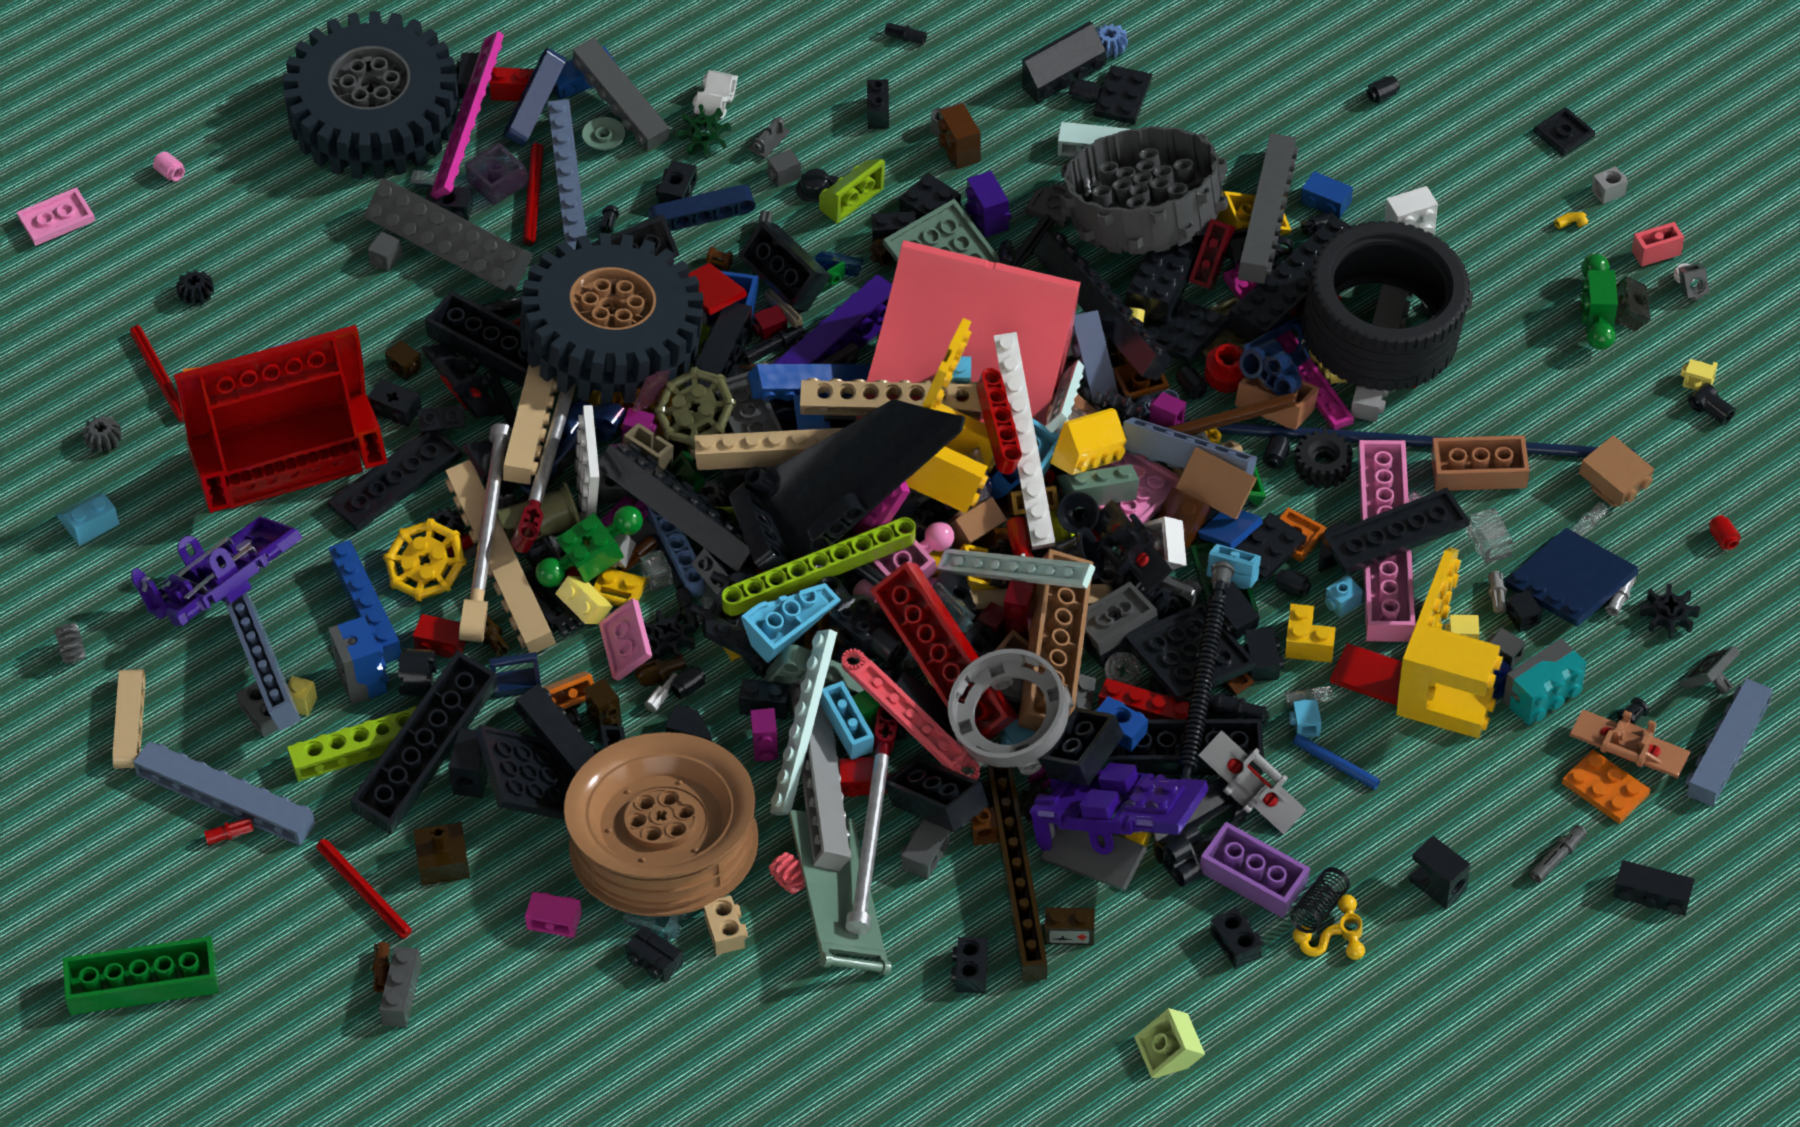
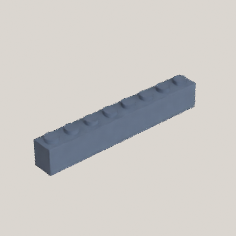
[225,592,302,731]
[133,741,315,846]

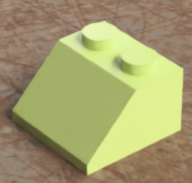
[1134,1008,1205,1078]

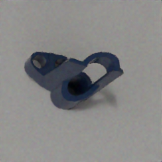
[1239,317,1310,396]
[520,400,627,494]

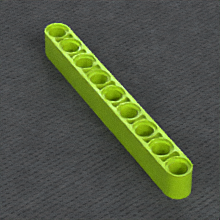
[722,517,916,616]

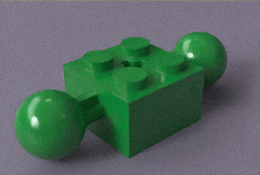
[1580,254,1618,350]
[535,506,643,588]

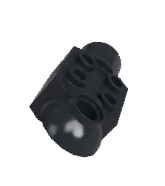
[815,576,909,668]

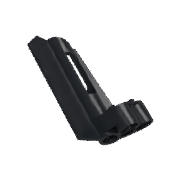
[1152,777,1247,887]

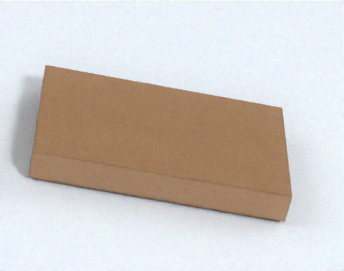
[1176,447,1257,519]

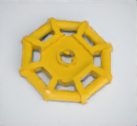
[383,518,467,601]

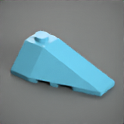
[741,583,841,663]

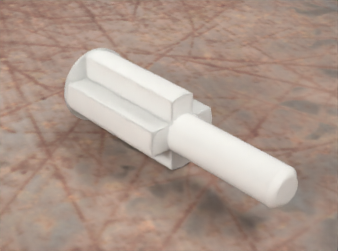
[644,673,678,712]

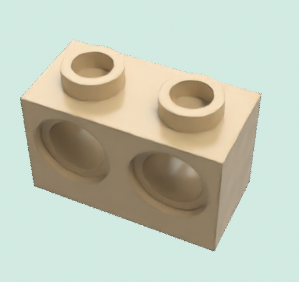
[703,895,748,955]

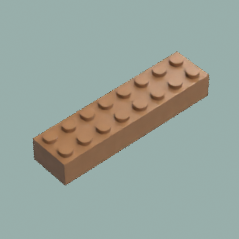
[1018,549,1093,731]

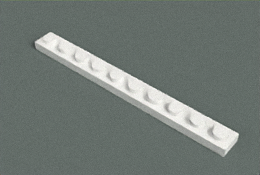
[994,332,1055,550]

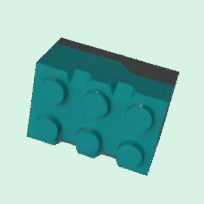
[1503,638,1587,726]

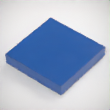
[1198,510,1263,548]

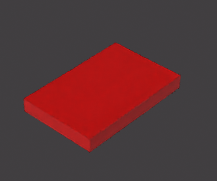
[689,263,747,315]
[1330,643,1402,706]

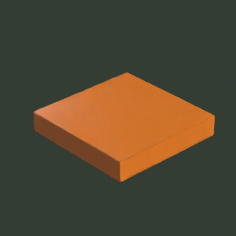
[1279,507,1327,563]

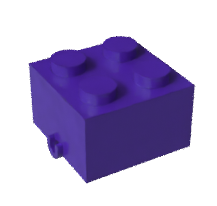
[965,171,1012,238]

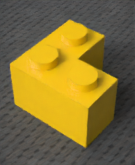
[1285,604,1336,663]

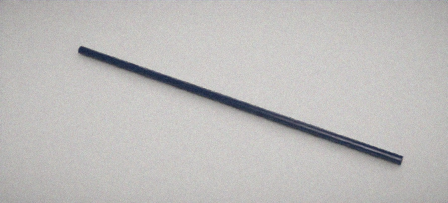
[1183,420,1635,457]

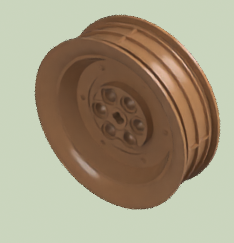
[564,732,758,917]

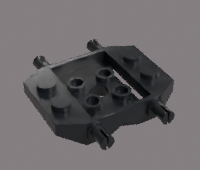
[690,567,792,661]

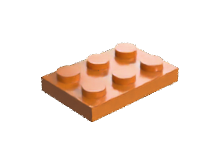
[1562,749,1650,824]

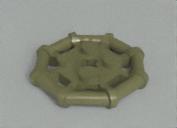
[654,367,736,448]

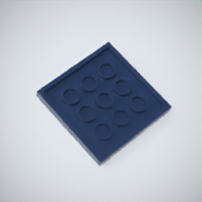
[1505,528,1638,627]

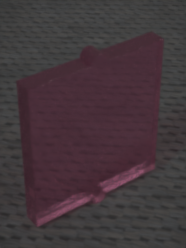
[632,370,670,412]

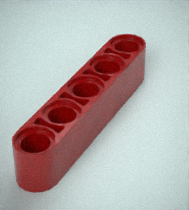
[976,368,1022,474]

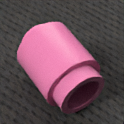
[153,152,185,181]

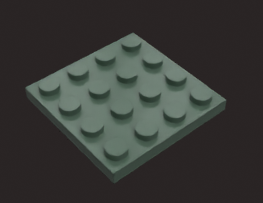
[883,199,999,263]

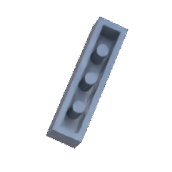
[1072,310,1119,406]

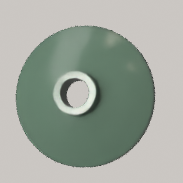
[582,117,625,150]

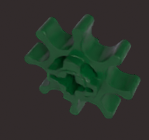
[677,104,732,158]

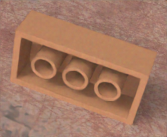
[1431,435,1530,491]

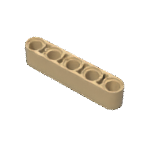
[113,669,145,769]

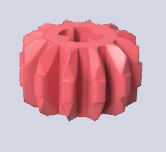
[769,852,805,894]

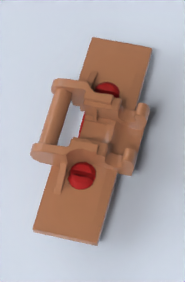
[1570,710,1691,778]

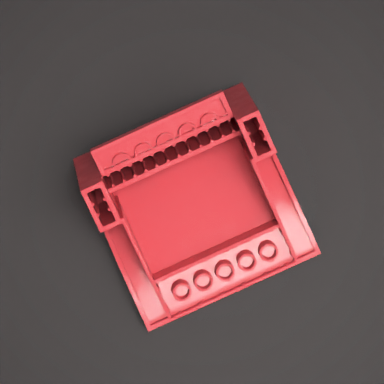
[856,240,1081,426]

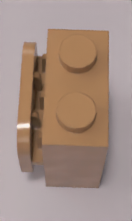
[1579,435,1654,507]

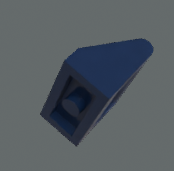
[489,652,541,698]

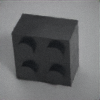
[899,173,961,220]

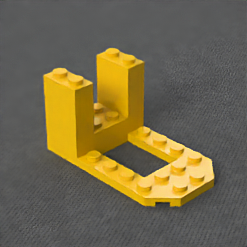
[906,318,995,513]
[1396,547,1503,739]

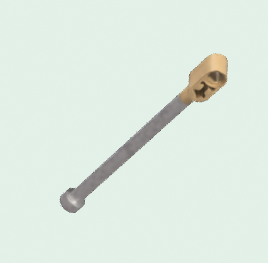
[459,423,513,643]

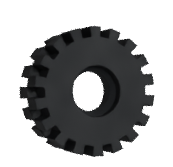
[1294,430,1353,489]

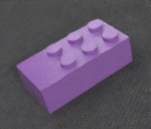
[1200,822,1310,918]

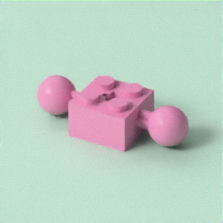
[853,522,954,605]

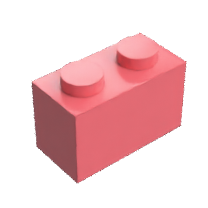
[1632,222,1684,267]

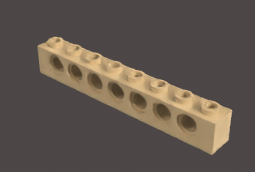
[800,378,984,419]

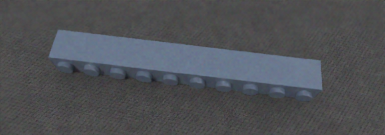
[548,99,586,250]

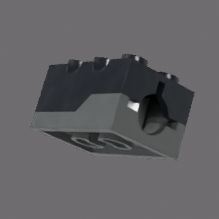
[1083,582,1158,668]

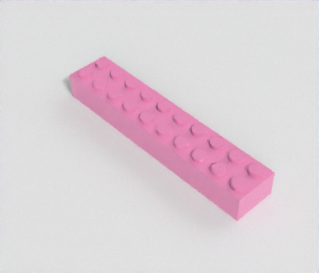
[1358,440,1415,642]

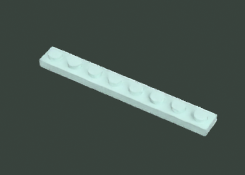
[937,549,1095,589]
[770,629,837,816]

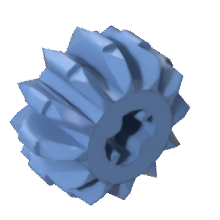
[1096,23,1128,58]

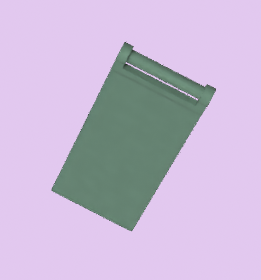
[789,810,892,975]

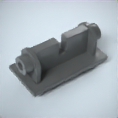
[748,117,790,159]

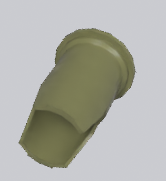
[497,482,580,549]

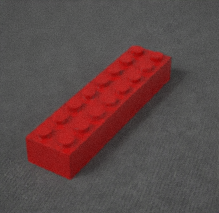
[870,562,1018,740]

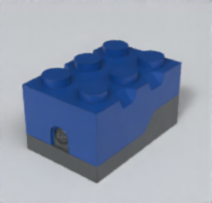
[328,616,389,705]

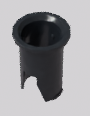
[1031,527,1104,579]

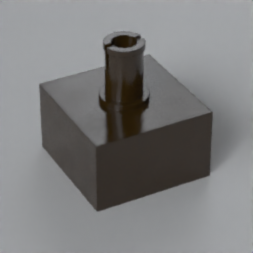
[413,822,470,886]

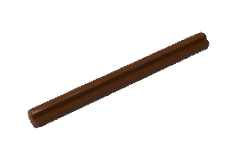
[1167,393,1296,435]

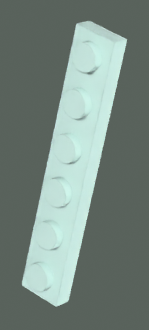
[1045,360,1084,433]

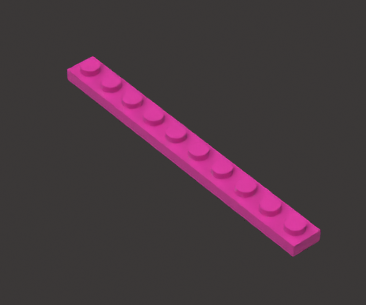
[430,31,504,200]
[1223,268,1354,430]

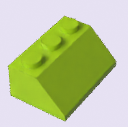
[819,159,885,224]

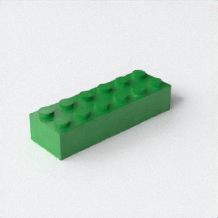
[63,936,219,1015]

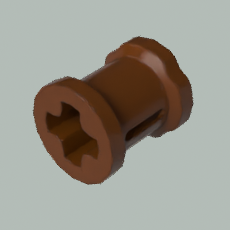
[706,246,733,271]

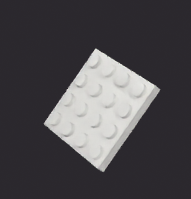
[574,405,599,522]

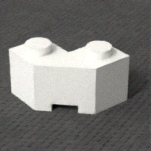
[693,70,738,118]

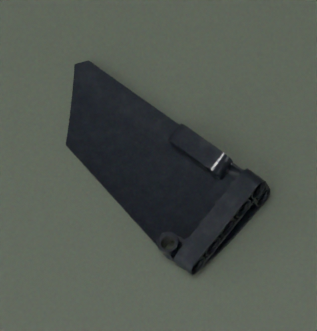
[729,399,966,572]

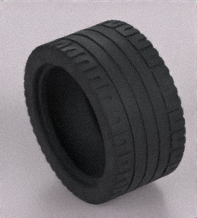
[1302,221,1470,391]

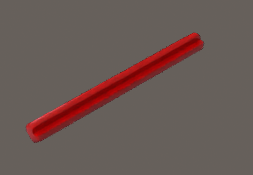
[523,143,544,246]
[130,325,184,423]
[316,839,412,939]

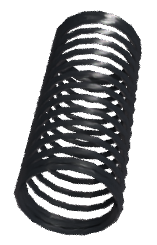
[1290,867,1350,933]

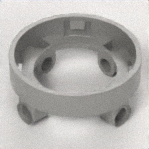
[948,649,1074,775]

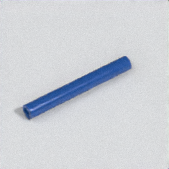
[1293,734,1380,790]

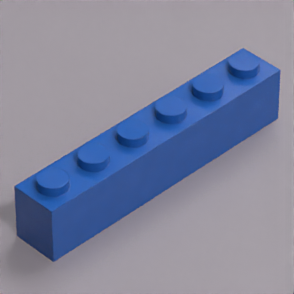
[748,364,871,401]
[328,540,401,663]

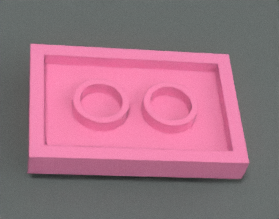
[17,187,95,246]
[599,598,653,681]

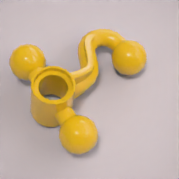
[1293,894,1365,960]

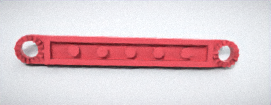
[841,648,980,781]

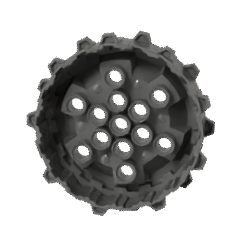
[1061,126,1228,254]

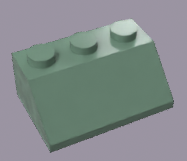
[1056,464,1140,510]

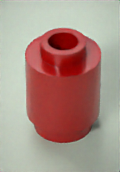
[1709,515,1741,550]

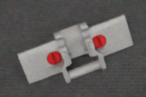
[1199,730,1306,835]

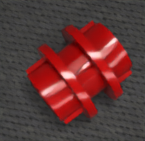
[1204,342,1245,394]

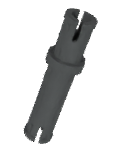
[1529,824,1587,883]

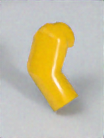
[1554,212,1589,229]

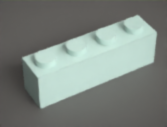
[1058,122,1129,157]

